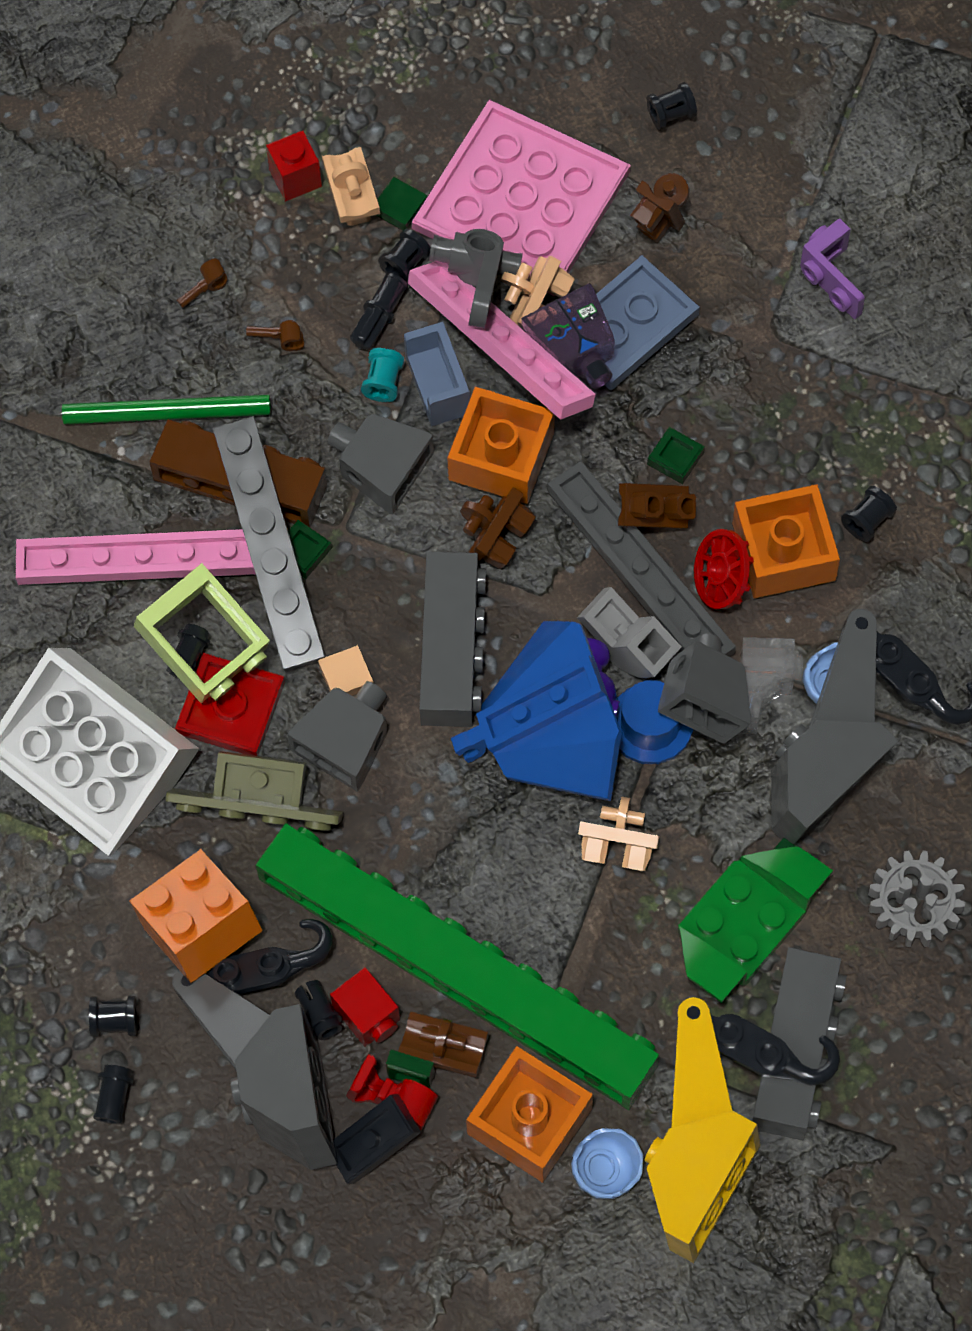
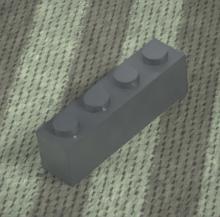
[419,552,486,727]
[752,947,847,1141]

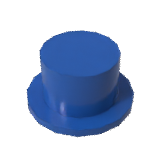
[616,680,693,764]

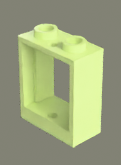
[134,563,270,704]

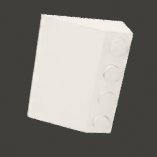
[0,648,199,856]

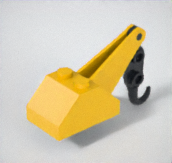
[645,997,840,1264]

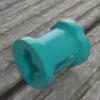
[361,348,404,402]

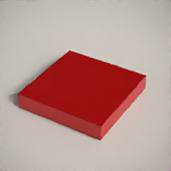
[175,653,285,756]

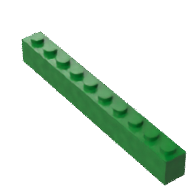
[256,823,659,1110]

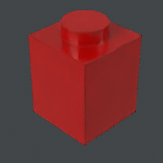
[266,130,322,202]
[330,967,400,1047]

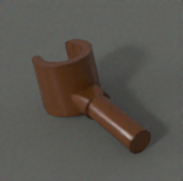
[176,258,227,308]
[246,320,304,351]

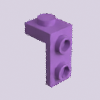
[800,218,865,319]

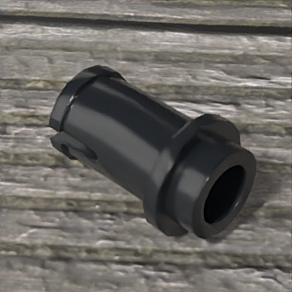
[166,623,210,679]
[294,980,342,1040]
[93,1065,134,1124]

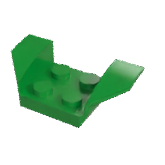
[678,846,833,1003]

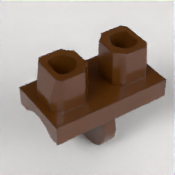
[630,173,690,243]
[618,483,696,528]
[460,487,536,569]
[398,1011,488,1078]

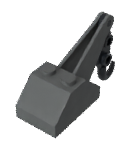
[771,609,972,845]
[172,919,337,1170]

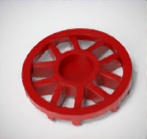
[694,529,754,609]

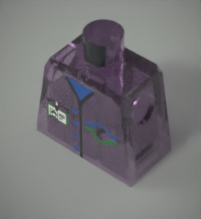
[521,283,615,389]

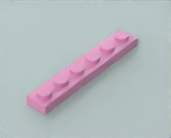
[408,261,595,420]
[16,529,255,585]

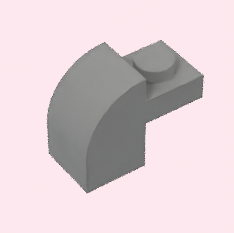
[577,587,682,678]

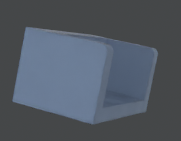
[404,322,470,426]

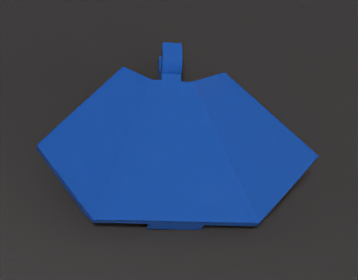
[451,621,622,802]

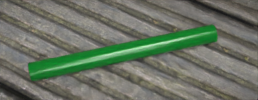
[62,395,271,425]

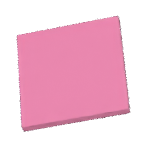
[412,100,631,297]

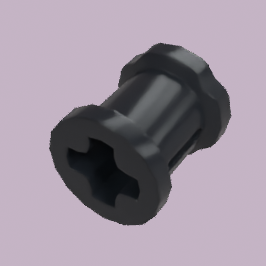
[646,82,697,129]
[378,229,431,282]
[841,486,897,542]
[89,996,137,1037]

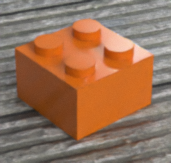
[447,387,555,504]
[732,484,840,598]
[129,849,263,983]
[466,1046,593,1183]

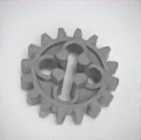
[868,851,966,947]

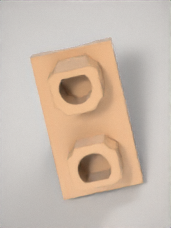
[322,147,380,226]
[501,256,574,332]
[578,796,660,871]

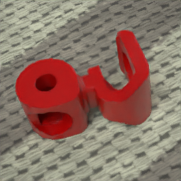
[346,1054,438,1130]

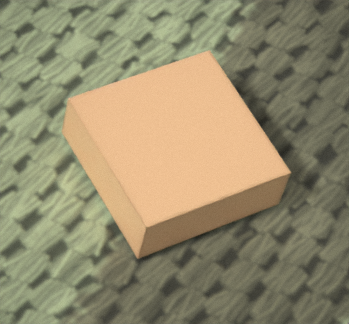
[318,645,373,696]

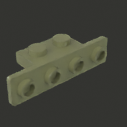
[165,751,343,830]

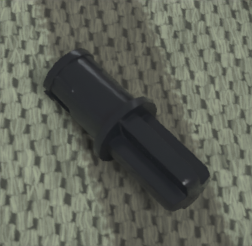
[350,273,408,350]

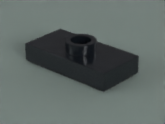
[334,1094,421,1184]

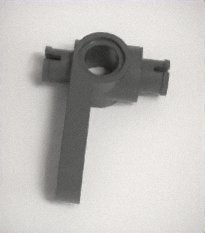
[429,229,523,329]

